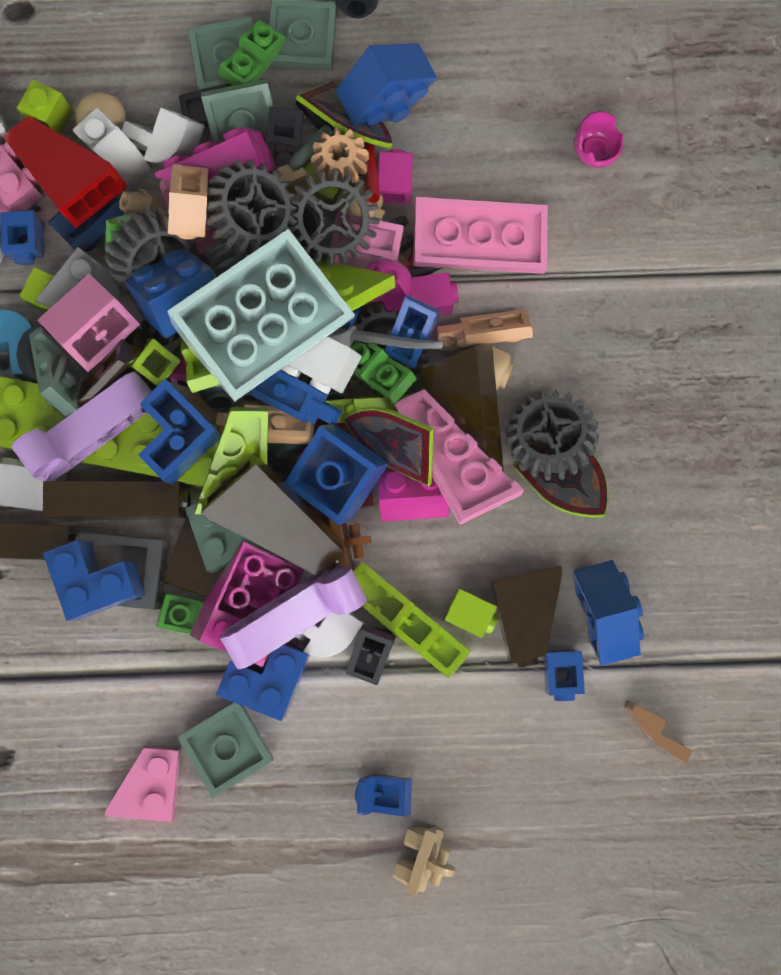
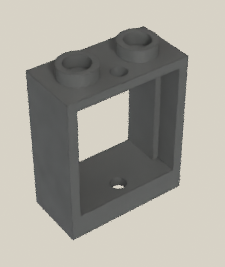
[77,532,170,610]

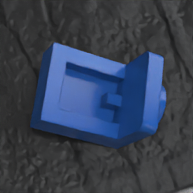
[355,774,412,817]

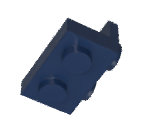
[49,197,125,252]

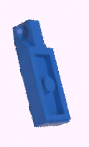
[247,369,342,424]

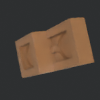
[625,701,692,763]

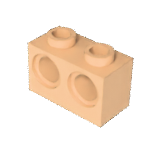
[168,164,208,239]

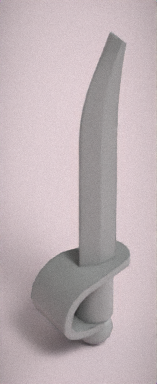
[328,325,443,349]

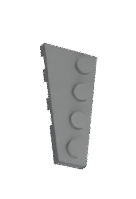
[35,247,181,354]

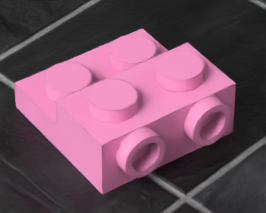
[0,142,43,229]

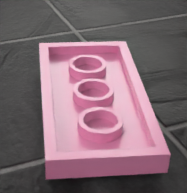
[413,197,548,274]

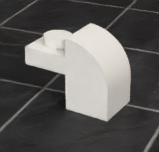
[73,108,151,191]
[122,108,205,164]
[296,613,364,657]

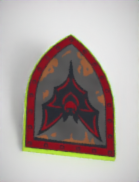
[296,80,393,148]
[343,407,434,486]
[513,434,609,518]

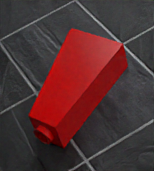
[2,116,128,228]

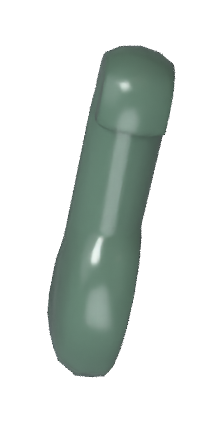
[289,125,333,171]

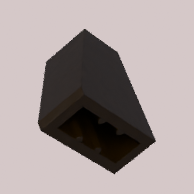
[490,566,563,668]

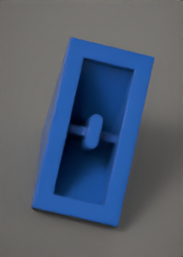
[384,295,439,369]

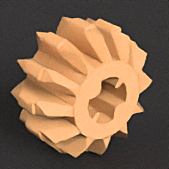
[311,127,369,184]

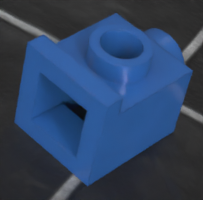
[0,210,45,265]
[543,649,585,701]

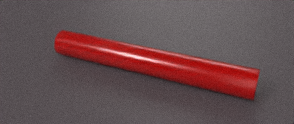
[363,141,380,203]

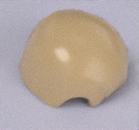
[75,92,126,131]

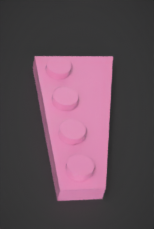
[393,389,524,525]

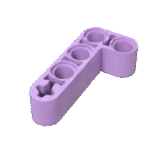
[11,372,152,481]
[219,565,367,669]

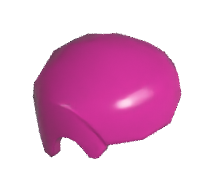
[573,111,624,168]
[365,258,413,312]

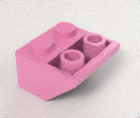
[37,274,140,372]

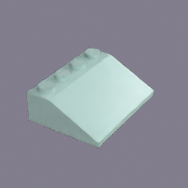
[167,229,355,402]

